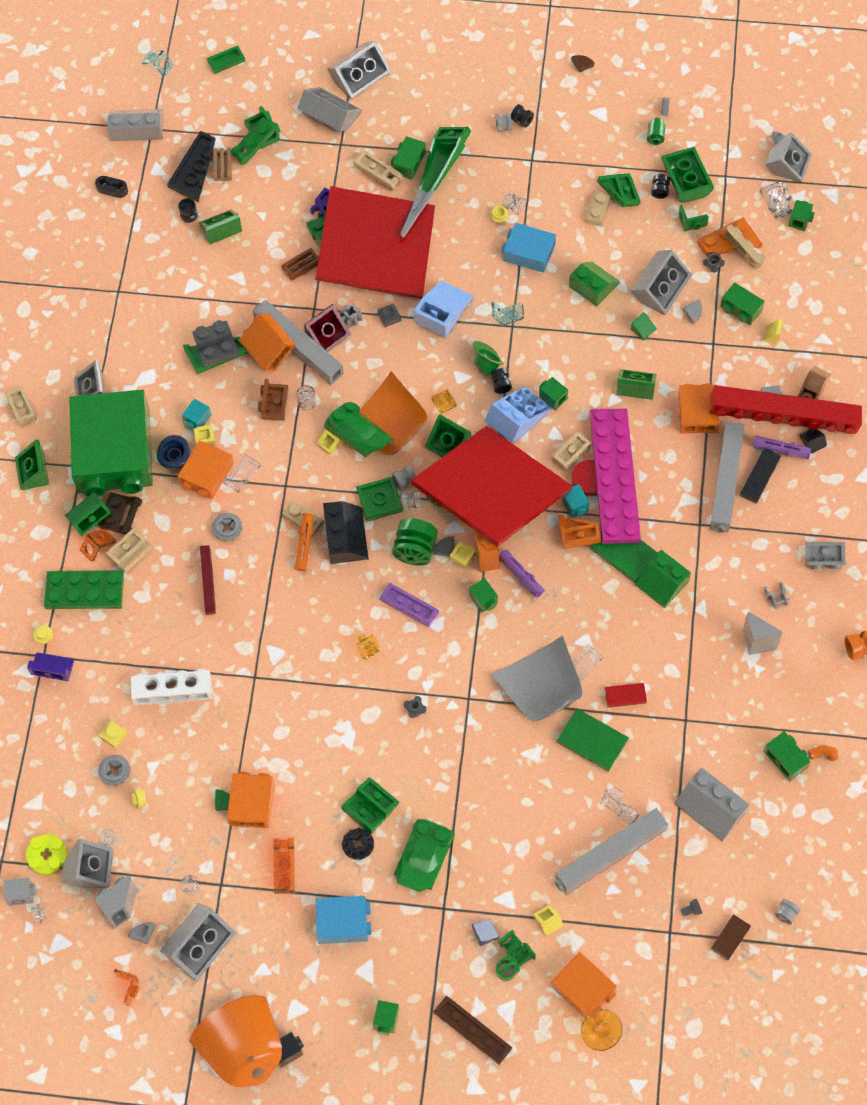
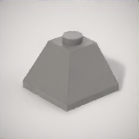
[765,132,812,182]
[61,839,113,888]

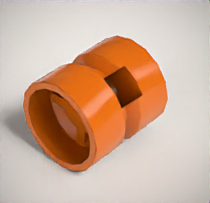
[844,630,867,660]

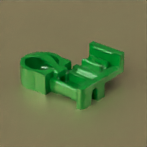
[496,929,536,981]

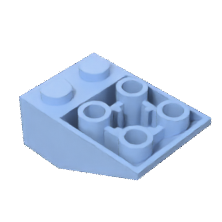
[414,281,473,338]
[484,387,552,443]

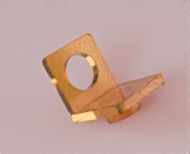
[80,529,116,562]
[113,969,139,1007]

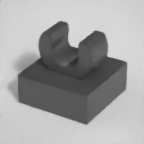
[377,303,401,327]

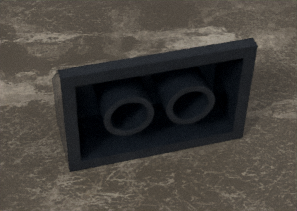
[323,501,369,564]

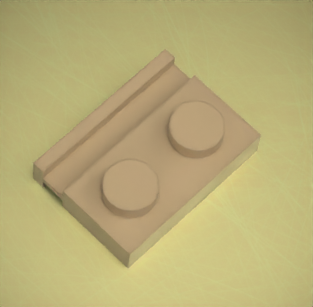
[106,528,153,573]

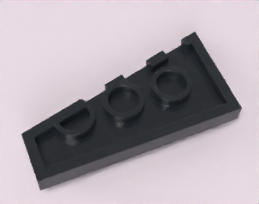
[167,130,216,202]

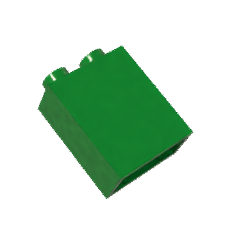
[69,389,153,497]

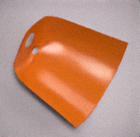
[360,371,427,455]
[189,995,282,1087]

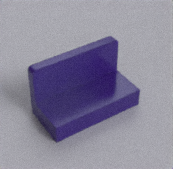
[27,652,74,682]

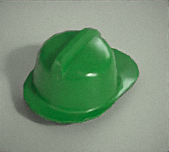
[473,341,504,376]

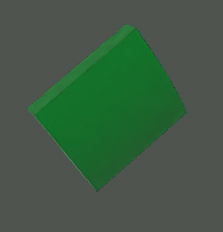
[341,777,399,834]

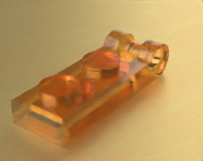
[273,837,295,894]

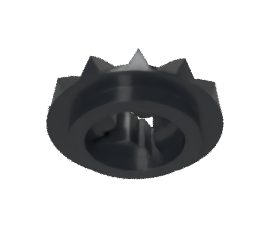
[342,827,374,860]

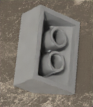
[327,41,391,99]
[297,87,363,132]
[107,109,163,141]
[631,249,692,315]
[675,767,750,842]
[160,903,236,981]

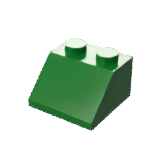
[569,262,620,307]
[635,550,691,608]

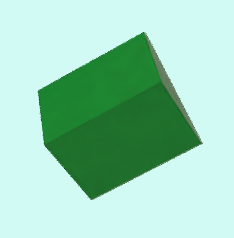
[199,209,242,244]
[616,369,657,400]
[424,414,471,457]
[15,440,49,490]

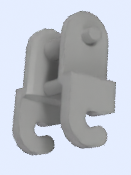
[764,582,789,609]

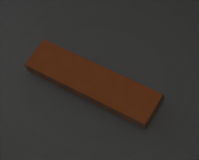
[433,995,513,1066]

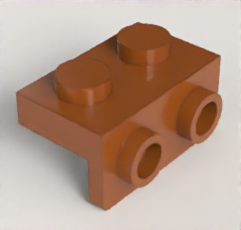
[258,379,289,421]

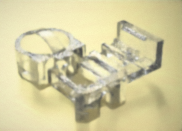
[599,783,639,824]

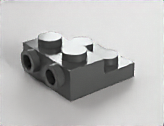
[192,320,240,367]

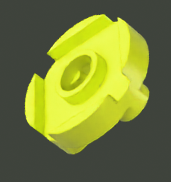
[26,834,68,876]

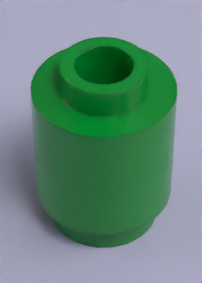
[647,118,666,145]

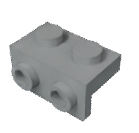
[805,542,847,569]

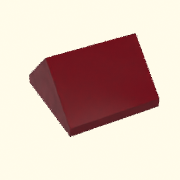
[304,304,351,352]

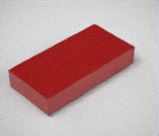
[605,683,647,708]

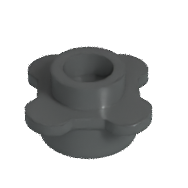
[703,253,725,272]
[404,696,427,718]

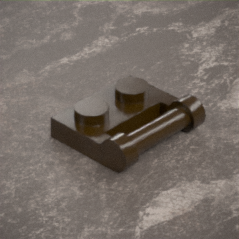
[98,492,142,535]

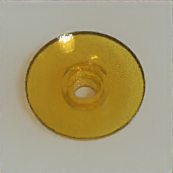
[581,1009,623,1051]

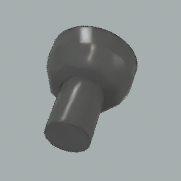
[681,898,703,917]

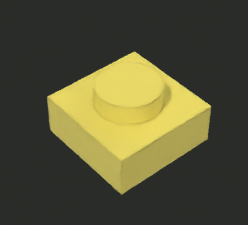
[193,424,216,445]
[449,541,476,568]
[99,720,128,749]

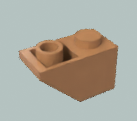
[798,366,831,399]

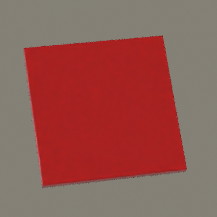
[315,186,435,299]
[411,426,573,547]

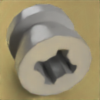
[495,112,512,132]
[774,899,800,925]

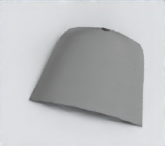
[491,636,582,721]

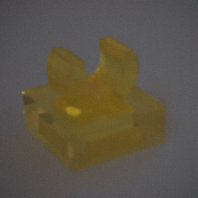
[431,389,457,414]
[356,633,381,661]

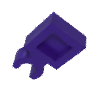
[310,187,329,218]

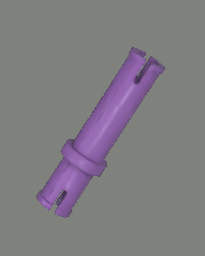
[753,435,811,460]
[499,549,545,598]

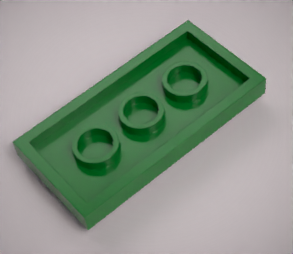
[44,570,124,609]

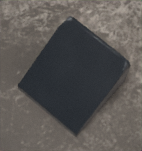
[799,429,827,453]

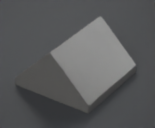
[74,360,105,396]
[743,612,783,655]

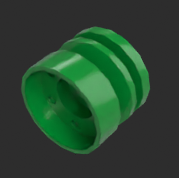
[391,518,438,566]

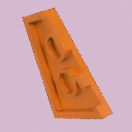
[697,217,763,256]

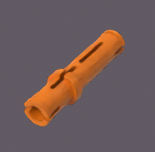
[294,513,314,571]

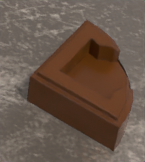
[571,55,595,73]

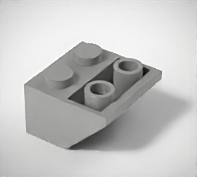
[94,875,137,929]

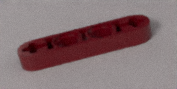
[200,545,216,615]

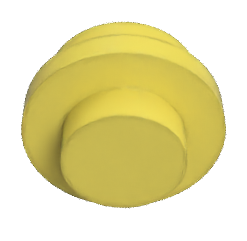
[490,206,508,223]
[33,625,53,644]
[131,788,146,809]

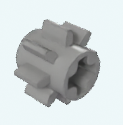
[340,304,362,328]

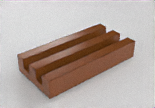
[281,248,319,281]

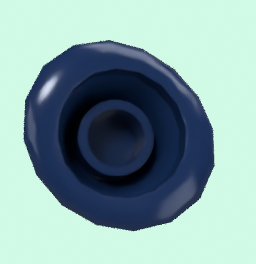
[157,435,190,469]

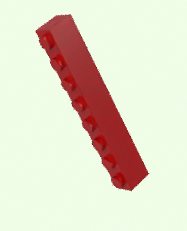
[709,385,862,434]

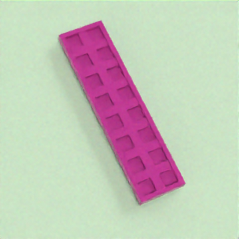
[589,408,641,544]

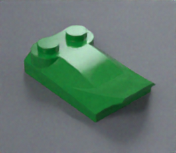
[661,146,714,203]
[324,402,394,457]
[394,819,455,892]

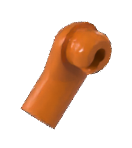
[808,745,839,761]

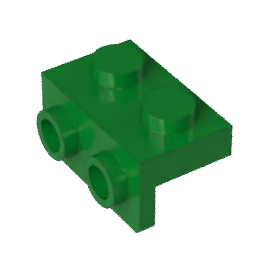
[244,106,281,149]

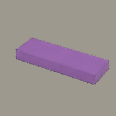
[380,583,439,628]

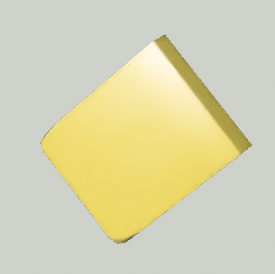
[764,319,783,344]
[316,429,343,454]
[533,905,563,936]

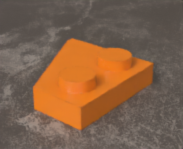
[558,515,602,549]

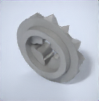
[212,513,243,542]
[98,755,131,786]

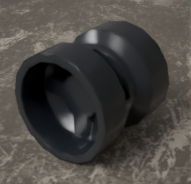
[511,104,534,128]
[651,174,670,199]
[178,198,198,223]
[491,368,512,394]

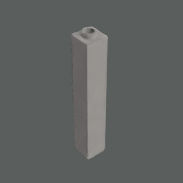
[253,300,344,385]
[710,421,745,533]
[554,808,668,895]

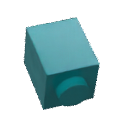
[182,398,212,430]
[562,484,589,518]

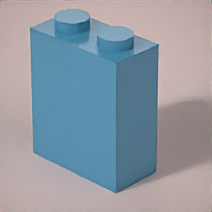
[501,222,556,273]
[316,896,371,944]

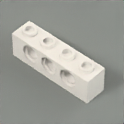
[131,669,213,706]

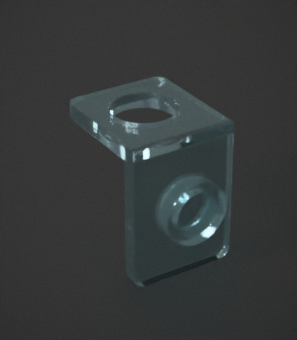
[141,50,174,76]
[492,301,524,326]

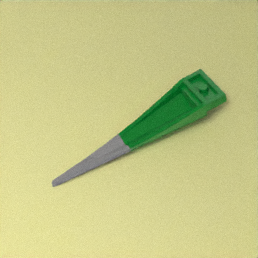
[401,126,471,238]

